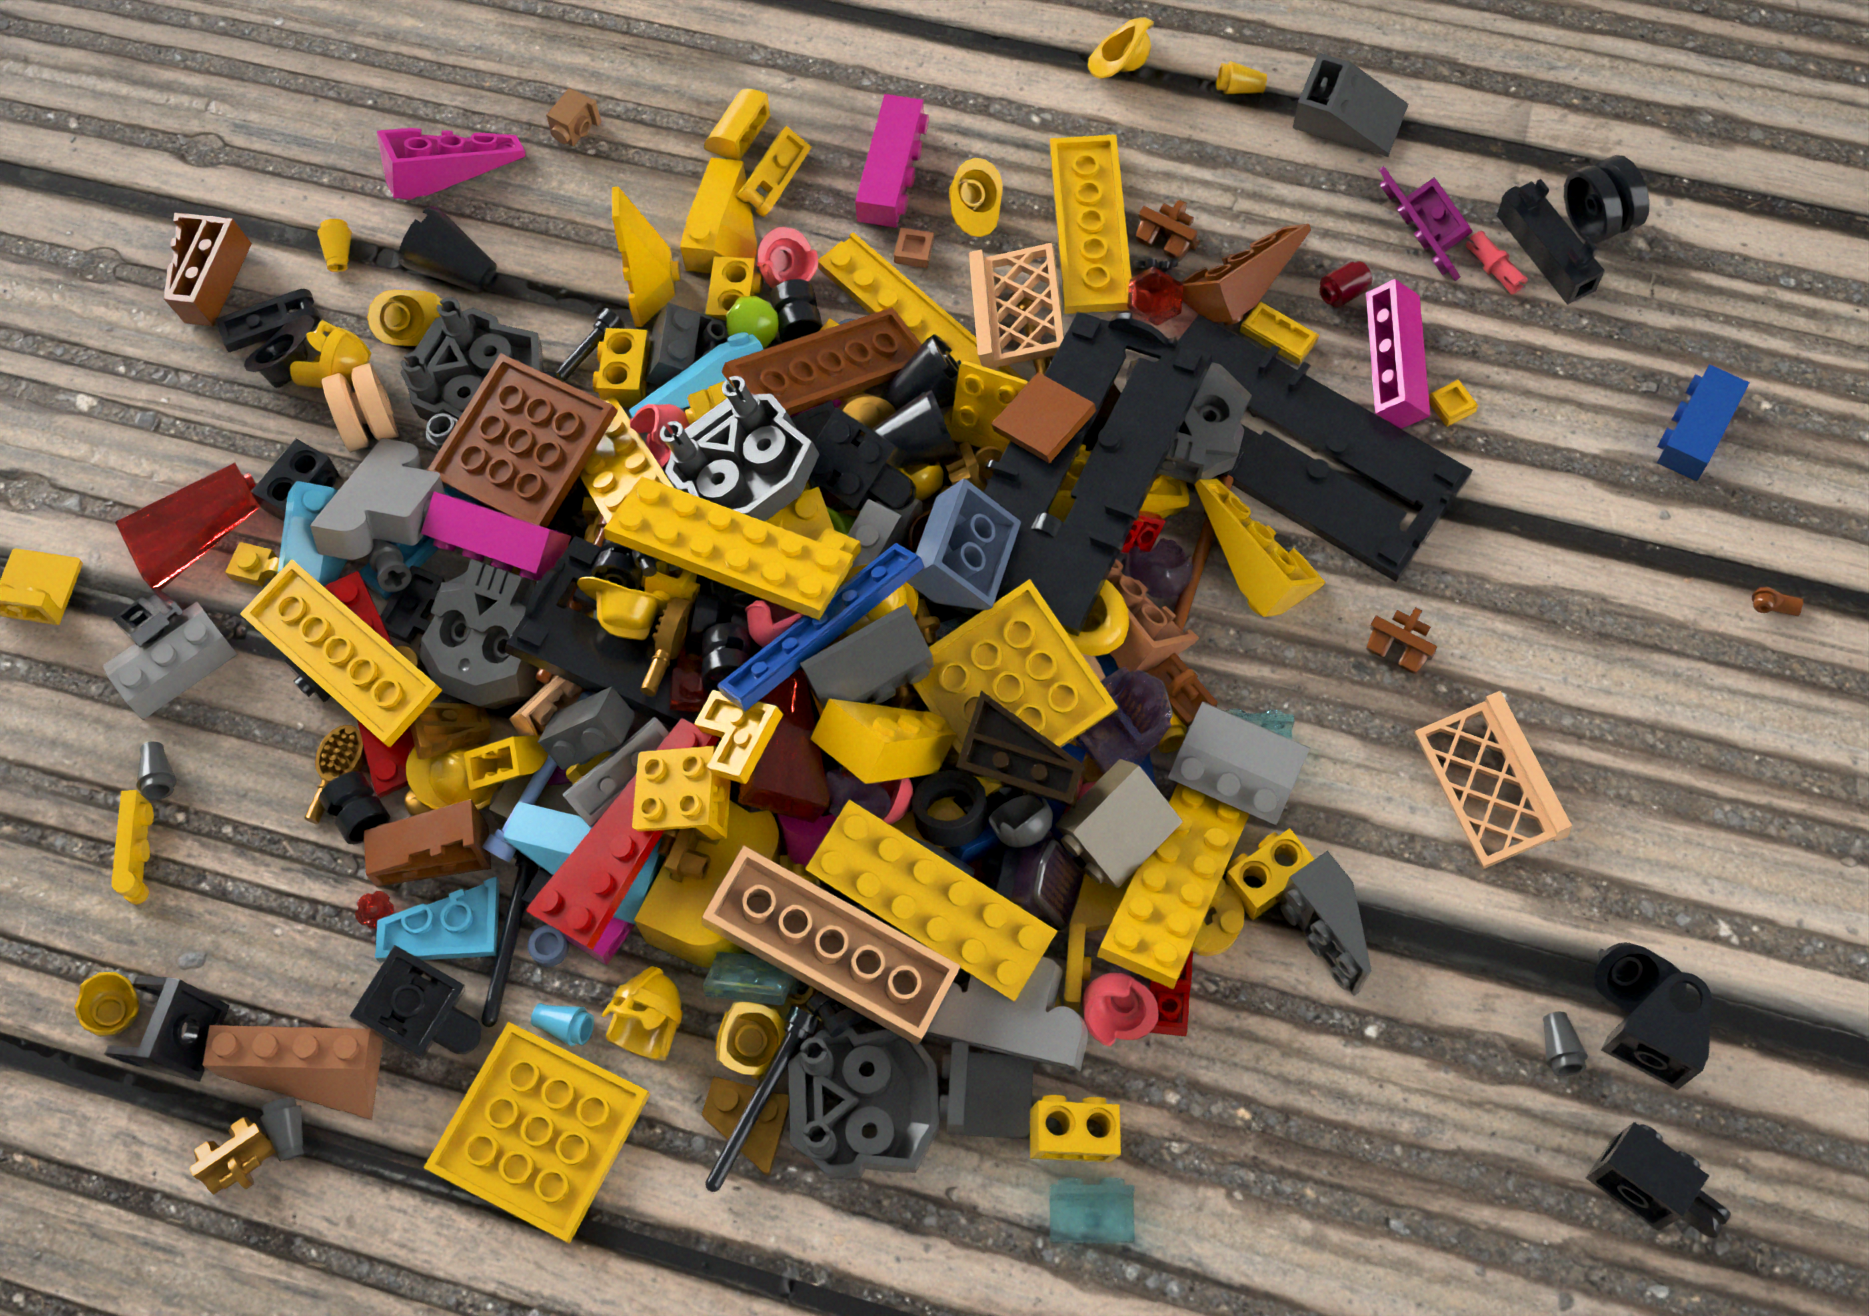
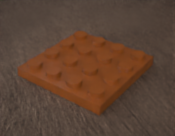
[427,353,618,528]

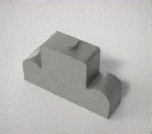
[310,438,445,560]
[847,498,923,568]
[925,957,1088,1072]

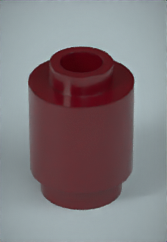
[1319,261,1373,308]

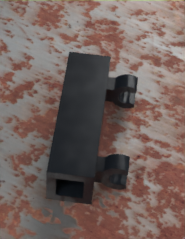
[1496,179,1605,305]

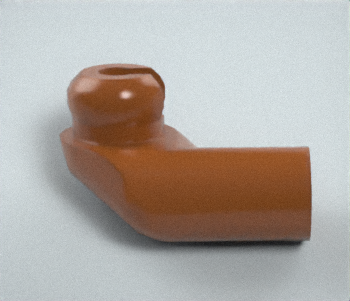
[1752,587,1803,617]

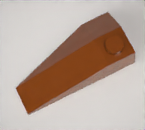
[1171,224,1311,326]

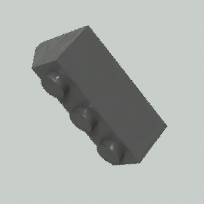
[800,604,934,711]

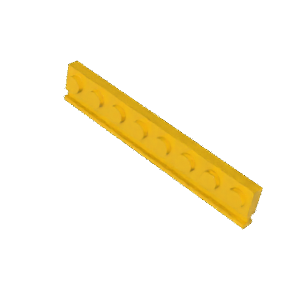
[818,232,1027,381]

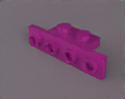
[1378,166,1473,281]

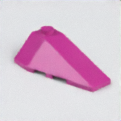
[377,128,525,200]

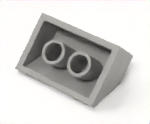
[103,602,238,720]
[1168,702,1310,825]

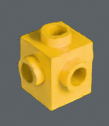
[641,561,700,604]

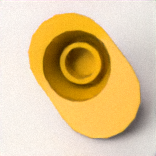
[949,158,1003,237]
[367,289,444,346]
[577,577,667,641]

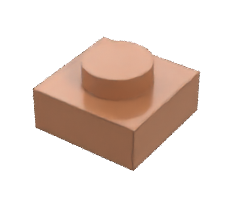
[894,228,934,268]

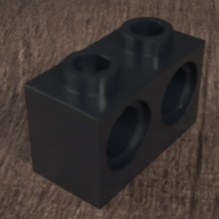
[251,438,339,522]

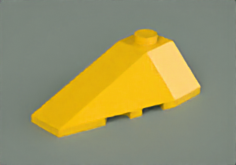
[612,186,681,327]
[1194,479,1326,617]

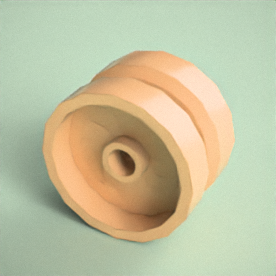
[322,363,399,453]

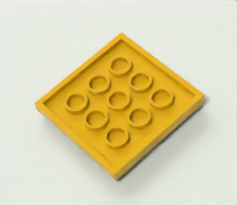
[912,579,1118,797]
[424,1021,651,1244]

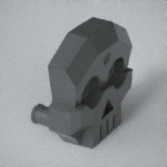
[400,297,544,421]
[1126,357,1252,494]
[660,376,820,522]
[420,559,566,710]
[788,1028,940,1180]

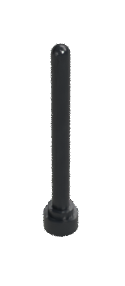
[555,308,625,382]
[481,850,539,1027]
[705,1005,820,1192]

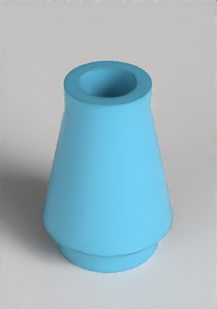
[531,1003,594,1046]

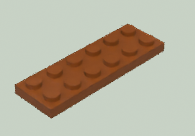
[722,307,922,416]

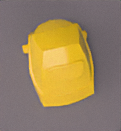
[715,1002,786,1080]

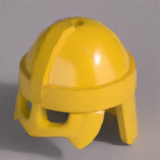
[290,320,371,389]
[601,966,683,1061]

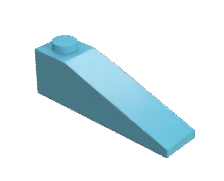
[629,332,763,418]
[277,481,348,586]
[503,801,665,925]

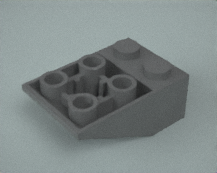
[1293,53,1408,157]
[645,302,729,386]
[1279,851,1372,996]

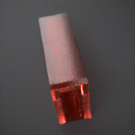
[115,462,260,590]
[738,669,830,823]

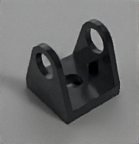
[1601,972,1712,1090]
[104,976,230,1082]

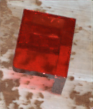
[1127,267,1183,326]

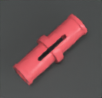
[1465,231,1528,294]

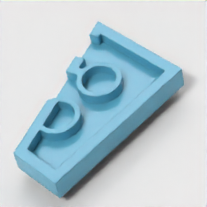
[375,876,500,963]

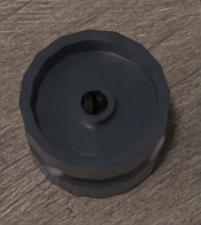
[1564,155,1650,244]

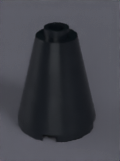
[398,205,499,293]
[878,334,961,411]
[862,390,958,468]

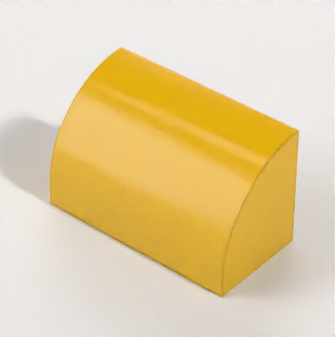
[704,89,771,160]
[464,735,549,790]

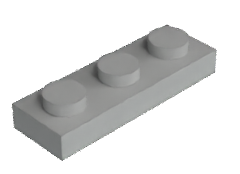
[562,717,669,827]

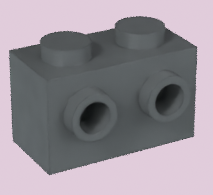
[538,686,636,770]

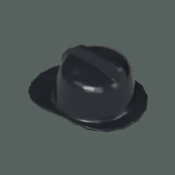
[244,315,314,388]
[1594,942,1687,1013]

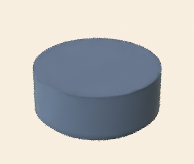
[527,925,569,967]

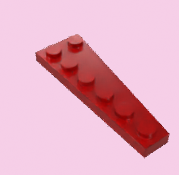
[324,571,415,798]
[526,718,719,950]

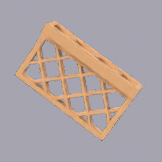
[969,243,1065,372]
[1414,691,1572,869]

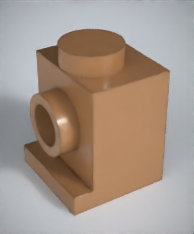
[546,88,601,147]

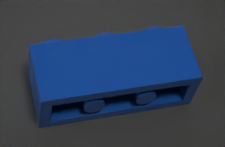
[1657,364,1750,481]

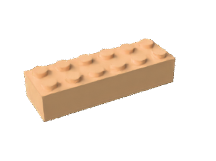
[702,846,961,1045]

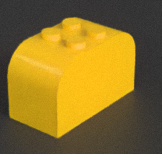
[634,800,785,968]

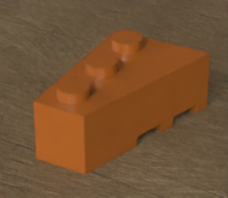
[164,213,252,327]
[364,799,492,887]

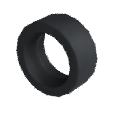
[912,770,989,847]

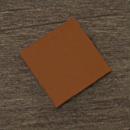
[991,372,1096,463]

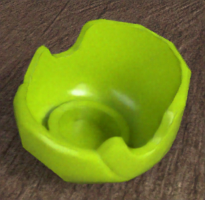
[726,295,779,349]

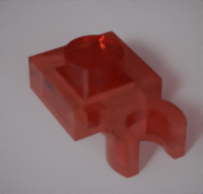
[669,647,710,712]

